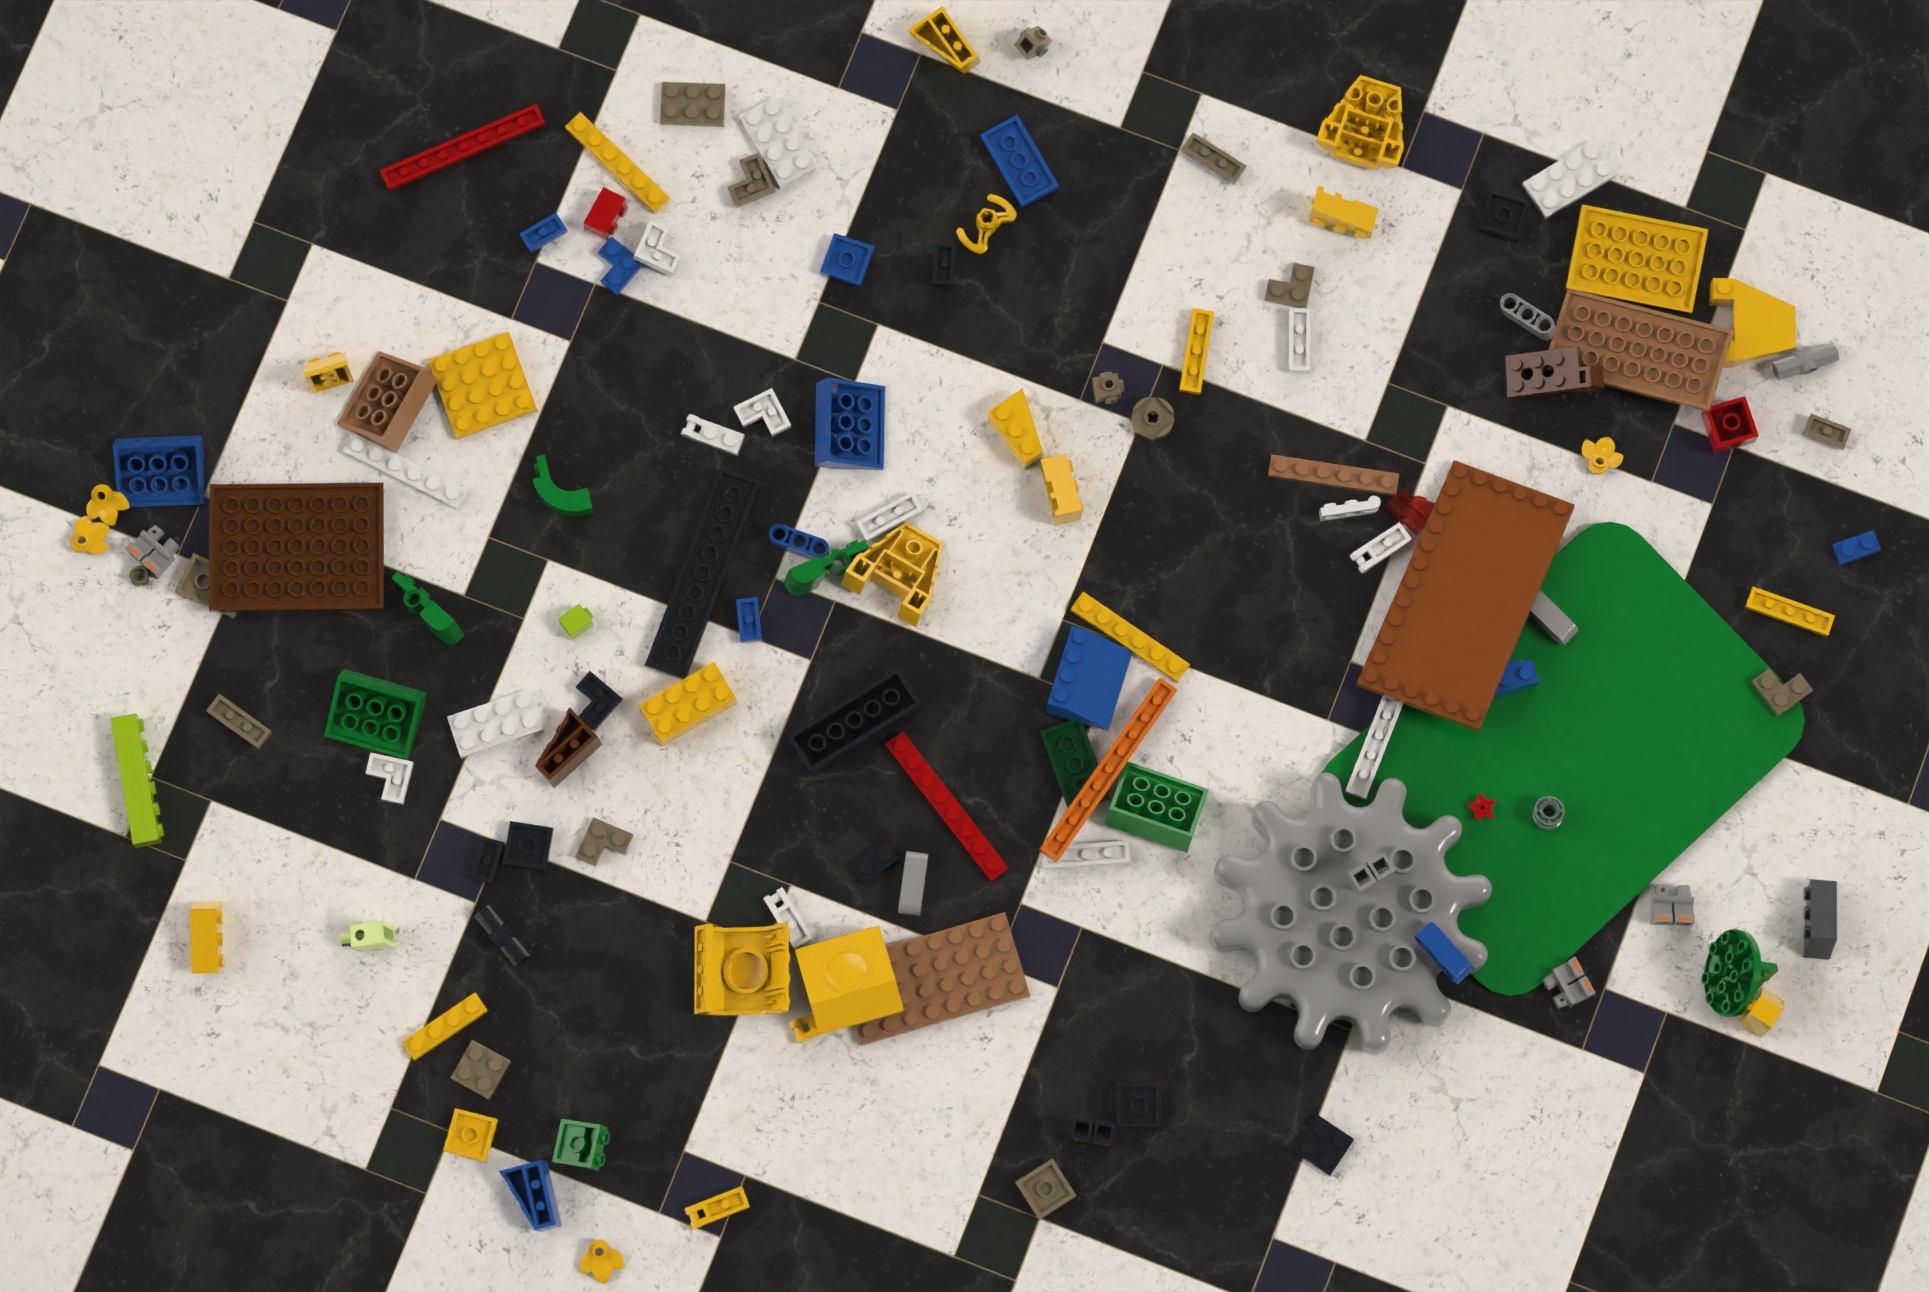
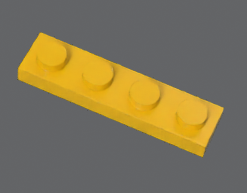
[1179,308,1214,395]
[1745,587,1835,637]
[402,992,488,1061]

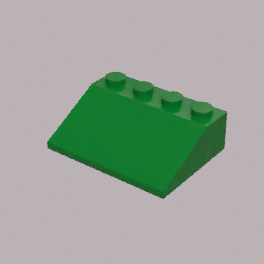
[324,669,427,760]
[1104,762,1209,853]

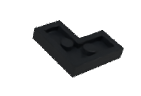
[576,671,623,732]

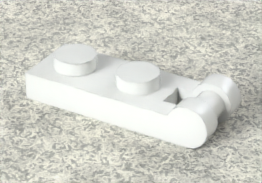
[681,414,745,456]
[1319,496,1381,521]
[1350,522,1412,574]
[763,887,813,950]

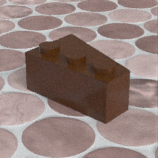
[535,707,603,788]

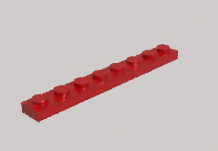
[380,104,545,191]
[885,731,1009,882]

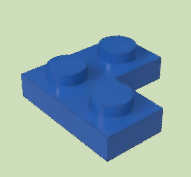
[598,236,645,296]

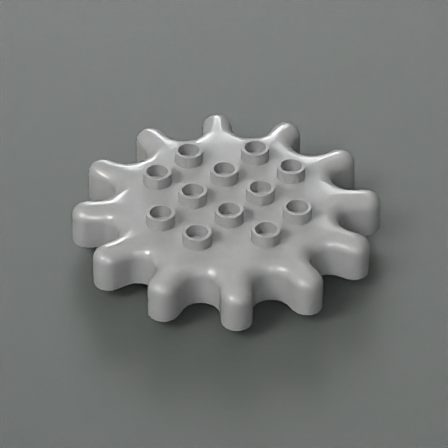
[1209,773,1492,1055]

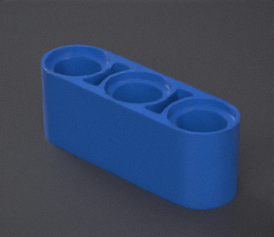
[769,524,829,560]
[1414,922,1474,984]

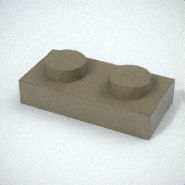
[1802,413,1851,450]

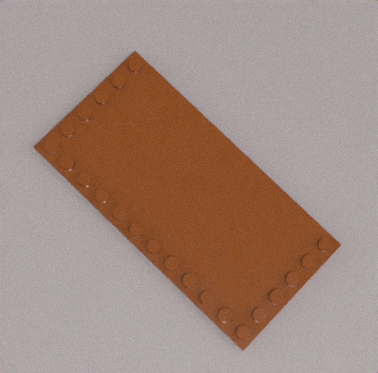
[1357,460,1575,732]

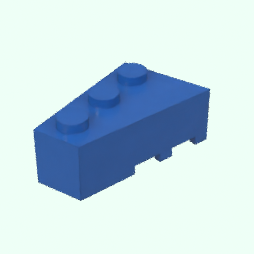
[1493,660,1539,700]
[499,1160,562,1232]

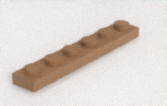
[1268,454,1399,496]

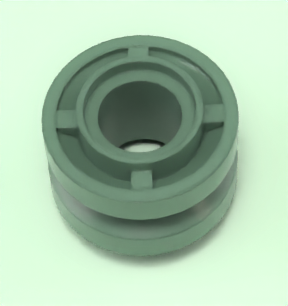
[1532,796,1565,831]

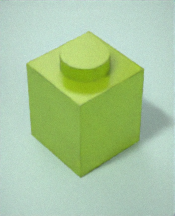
[558,604,593,640]

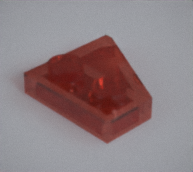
[1385,490,1435,536]

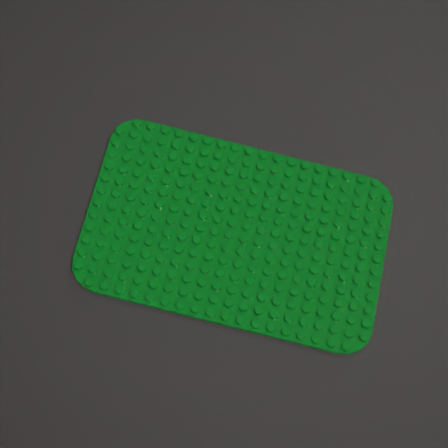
[1322,522,1805,996]

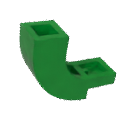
[533,455,594,516]

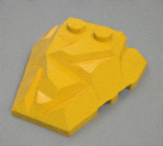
[1316,75,1404,171]

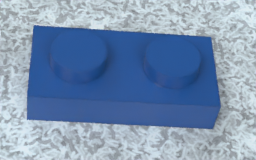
[520,213,568,253]
[1832,530,1881,566]
[736,597,762,643]

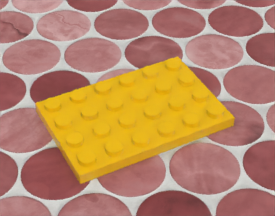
[1565,205,1708,314]

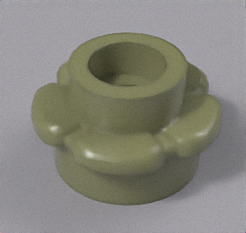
[129,566,151,586]

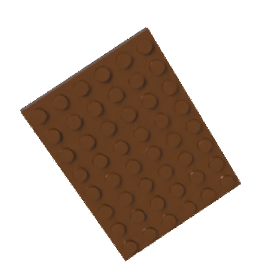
[209,483,384,612]

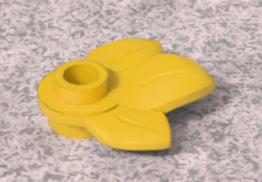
[1582,437,1624,475]
[87,484,130,526]
[70,516,109,555]
[580,1240,625,1284]

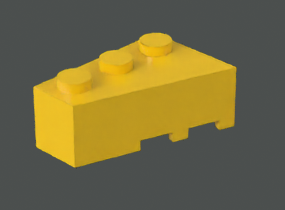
[908,6,981,74]
[1309,185,1379,239]
[988,388,1043,469]
[1040,454,1084,526]
[190,901,225,974]
[1739,987,1785,1037]

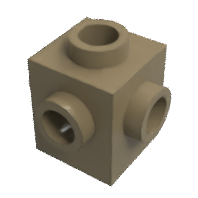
[1014,26,1052,60]
[1091,372,1124,404]

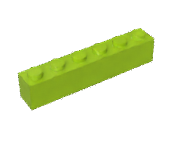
[110,713,164,848]

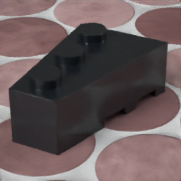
[1803,879,1837,960]

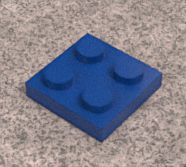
[820,233,875,287]

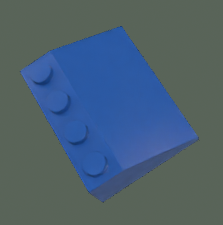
[815,378,885,470]
[113,435,205,507]
[1046,626,1133,731]

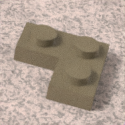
[728,152,775,208]
[1264,263,1315,308]
[1751,668,1813,717]
[575,817,634,866]

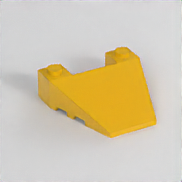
[1709,278,1796,368]
[841,522,943,628]

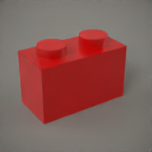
[583,187,628,240]

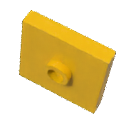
[443,1108,498,1163]

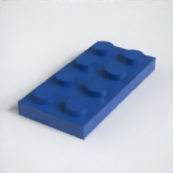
[980,115,1059,208]

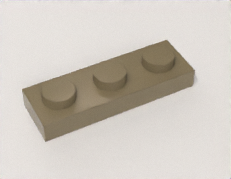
[1181,132,1246,185]
[206,694,272,749]

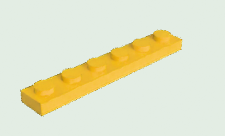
[565,112,670,214]
[1071,592,1190,683]

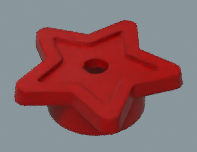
[1468,793,1496,821]

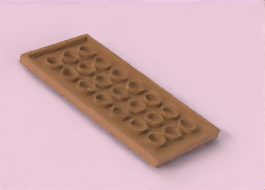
[1545,289,1734,413]
[855,912,1030,1046]

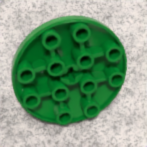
[1701,929,1778,1017]

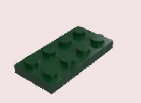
[1040,720,1110,809]

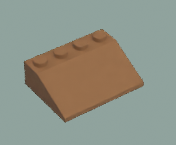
[337,351,438,453]

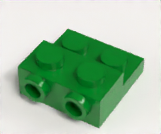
[552,1119,610,1171]

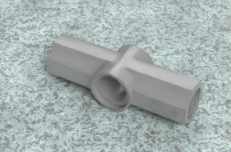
[1772,343,1839,381]

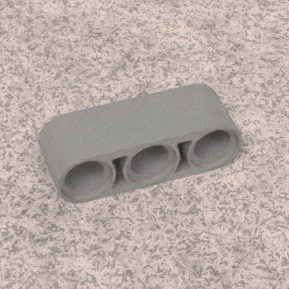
[1500,293,1556,340]
[1529,590,1579,646]
[898,851,928,916]

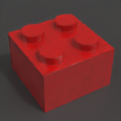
[1701,396,1759,454]

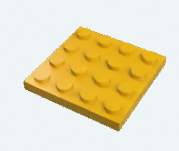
[428,331,538,440]

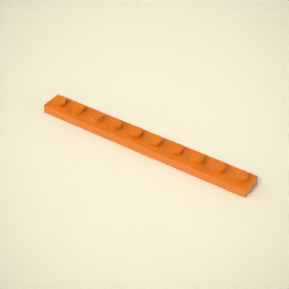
[1038,678,1177,863]

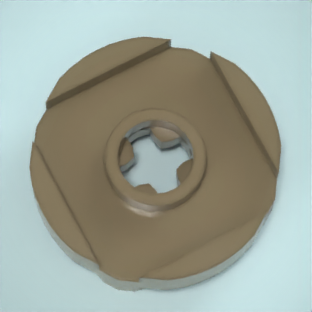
[1131,397,1174,441]

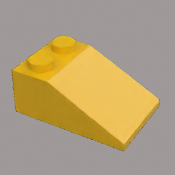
[303,352,354,394]

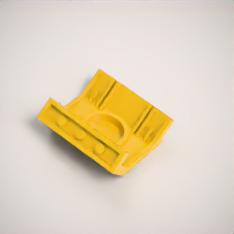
[694,923,790,1016]
[795,926,904,1035]

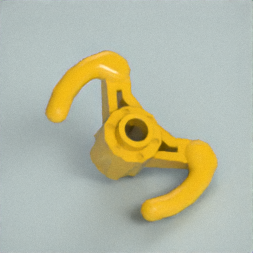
[956,194,1017,254]

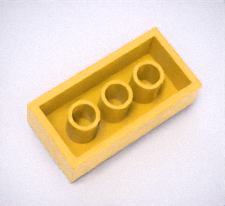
[639,662,737,746]

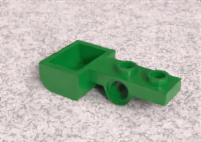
[783,540,869,596]
[392,571,464,645]

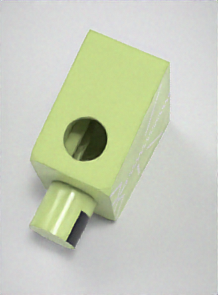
[340,921,395,951]

